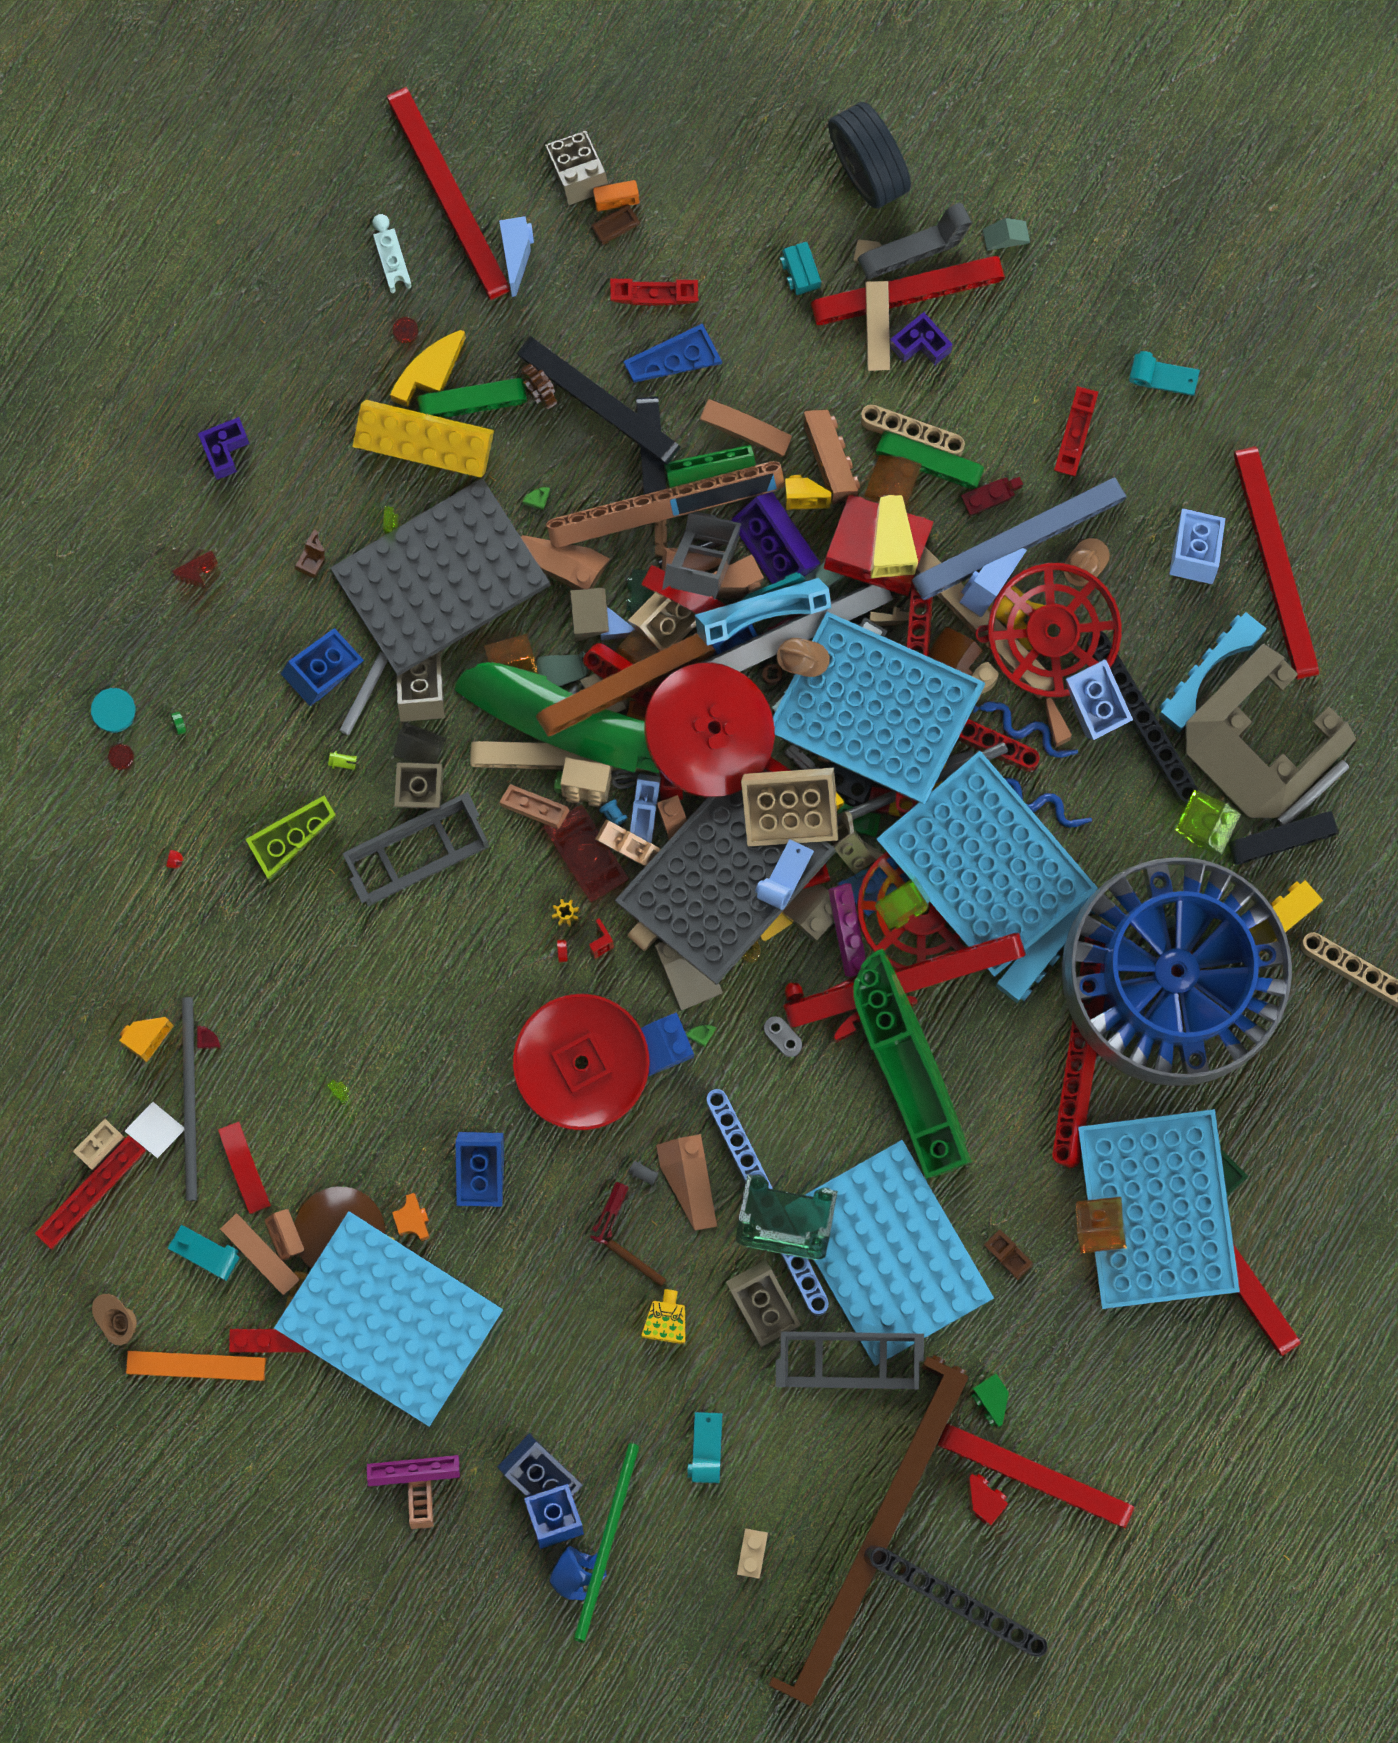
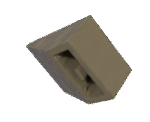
[545,131,608,205]

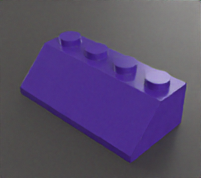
[731,492,821,584]

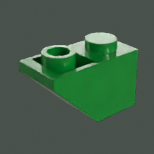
[971,1374,1009,1428]

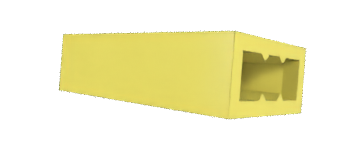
[870,495,918,578]

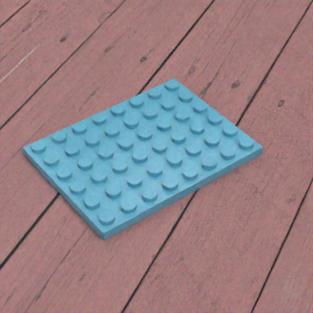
[773,612,985,805]
[876,751,1098,976]
[1078,1109,1240,1309]
[784,1140,994,1366]
[274,1211,503,1427]

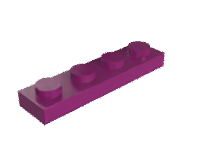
[828,883,866,977]
[367,1455,460,1486]

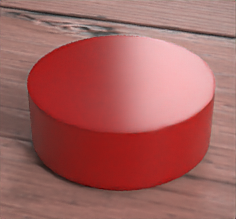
[557,940,568,963]

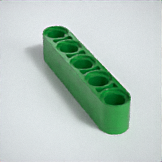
[417,378,527,418]
[875,431,984,490]

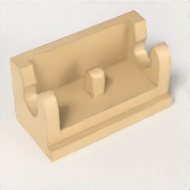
[73,1119,125,1171]

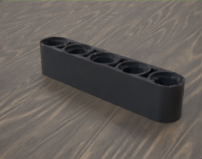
[636,396,666,495]
[1228,811,1339,865]

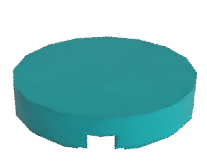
[91,688,136,733]

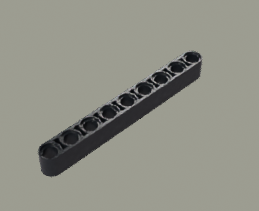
[516,336,681,465]
[1086,631,1199,807]
[864,1545,1048,1657]

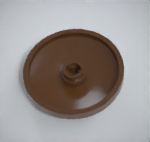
[295,1187,386,1269]

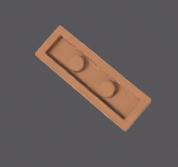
[499,784,569,829]

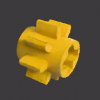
[552,899,579,927]

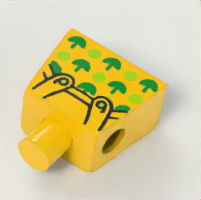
[642,1289,685,1345]

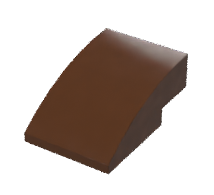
[929,627,983,676]

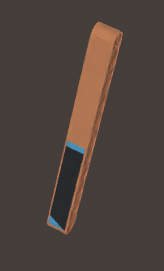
[546,461,785,547]

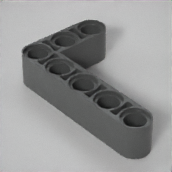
[858,203,972,279]

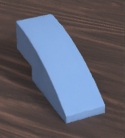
[630,774,661,843]

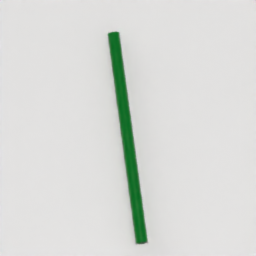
[574,1443,639,1643]

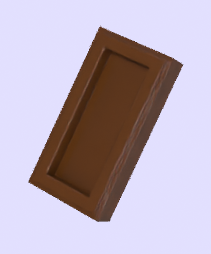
[591,204,640,246]

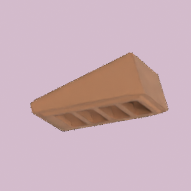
[1045,698,1072,748]
[408,1480,434,1529]

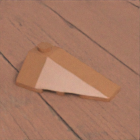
[521,535,610,590]
[656,1134,717,1231]

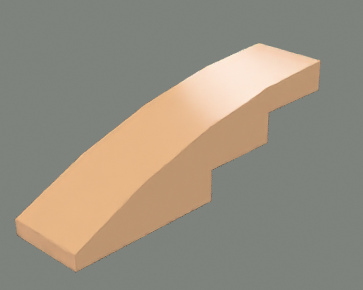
[596,820,661,867]

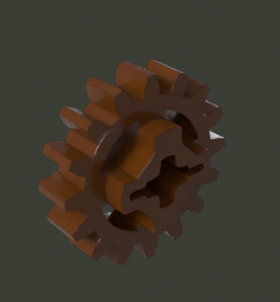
[521,364,557,409]

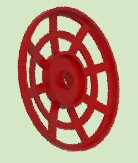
[988,563,1122,697]
[857,852,966,970]

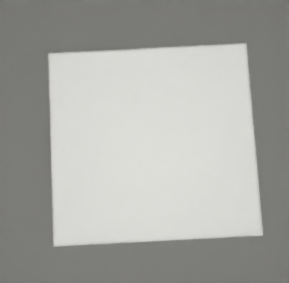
[125,1102,184,1158]

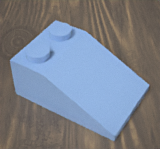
[499,216,534,297]
[1169,509,1225,584]
[959,548,1027,617]
[1066,660,1133,740]

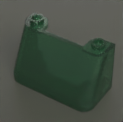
[736,1174,838,1260]

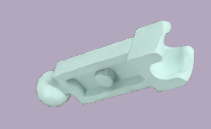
[372,214,412,293]

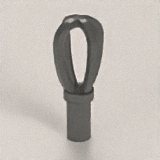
[611,769,659,789]

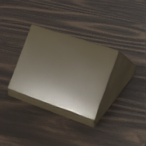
[570,588,609,642]

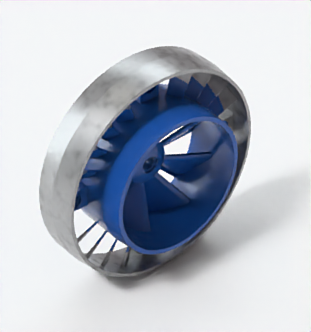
[1062,857,1292,1086]

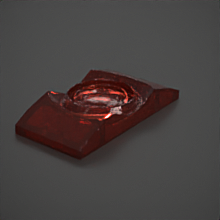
[544,804,629,903]

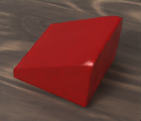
[660,773,683,801]

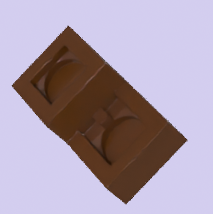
[984,1229,1034,1280]

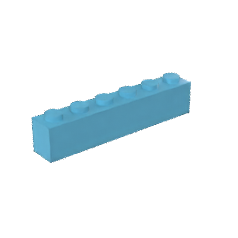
[996,891,1096,1003]

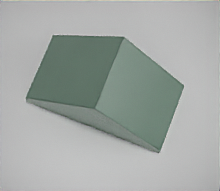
[983,218,1030,251]

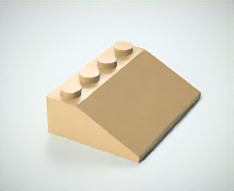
[741,768,838,846]

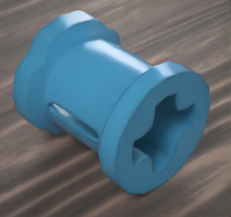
[599,799,628,826]

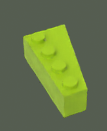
[246,795,336,880]

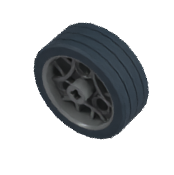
[828,102,911,209]

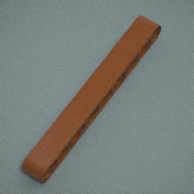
[536,633,715,736]

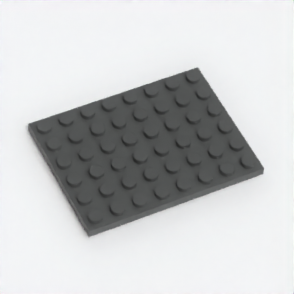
[330,478,550,676]
[615,790,836,985]

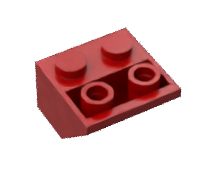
[967,1474,1009,1527]

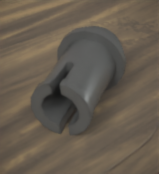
[628,1161,659,1185]

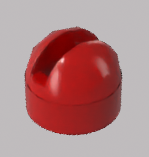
[975,625,989,643]
[166,850,184,869]
[785,982,804,1001]

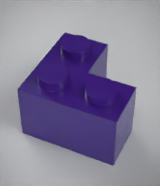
[890,312,953,366]
[198,417,250,480]

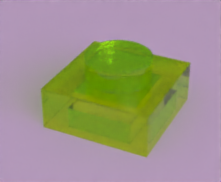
[383,507,398,534]
[327,1079,350,1105]

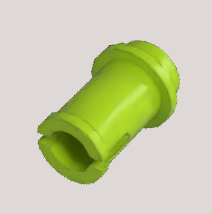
[328,751,357,770]

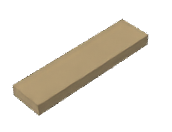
[865,281,890,371]

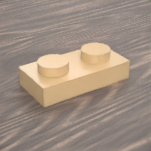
[737,1529,768,1579]

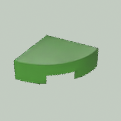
[522,487,550,511]
[554,771,563,794]
[686,1025,717,1048]

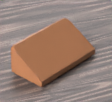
[265,1209,304,1261]

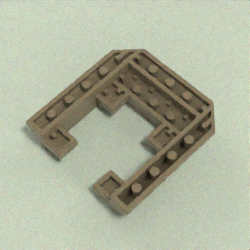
[1186,644,1356,818]

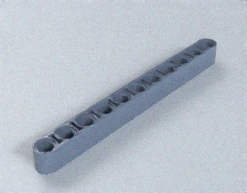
[912,478,1127,600]

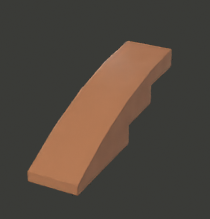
[699,399,792,457]
[220,1213,300,1296]

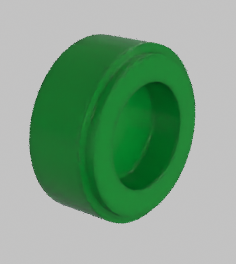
[171,712,186,735]

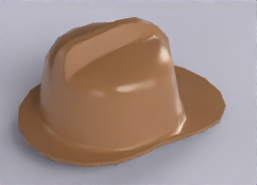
[1063,538,1110,586]
[777,638,830,677]
[92,1294,137,1346]

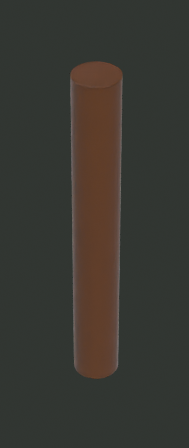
[606,1239,667,1287]

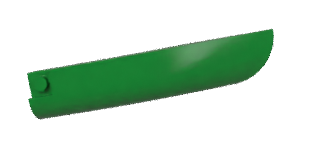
[454,662,659,773]
[853,948,972,1179]

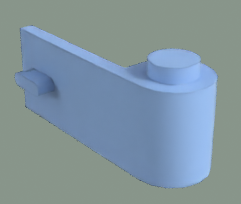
[755,839,814,910]

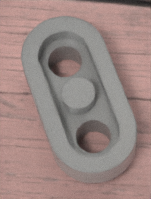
[764,1017,802,1057]

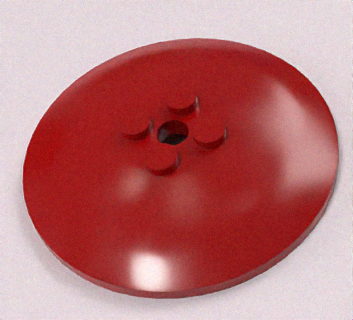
[644,663,775,797]
[513,994,649,1130]

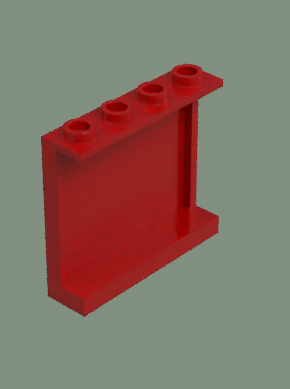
[823,494,933,596]

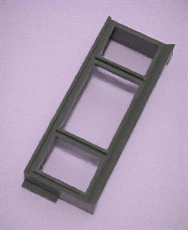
[662,511,741,599]
[342,792,489,906]
[776,1332,924,1389]

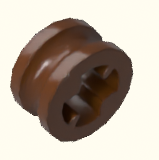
[762,664,783,686]

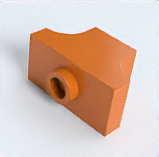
[392,1193,430,1241]

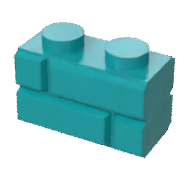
[779,242,821,295]

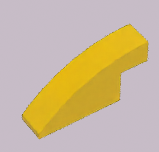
[390,330,466,407]

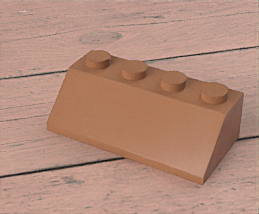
[803,410,860,505]

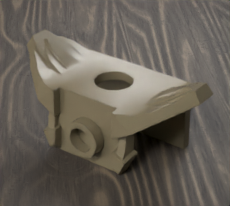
[831,812,883,875]

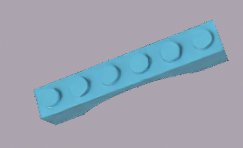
[695,578,831,645]
[1159,612,1266,733]

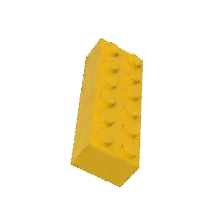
[352,400,494,477]

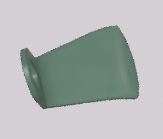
[538,651,589,686]

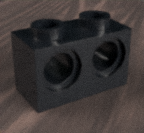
[830,763,874,807]

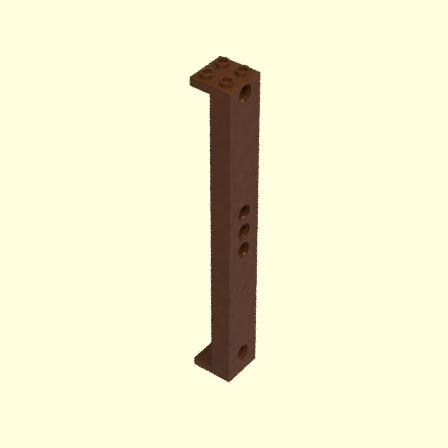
[768,1355,969,1706]

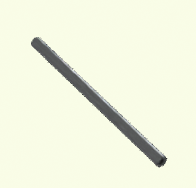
[837,742,1008,827]
[182,997,197,1201]

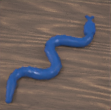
[973,701,1078,758]
[1004,778,1092,828]

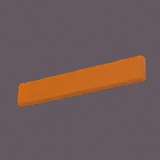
[126,1351,266,1381]

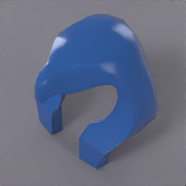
[550,1546,607,1600]

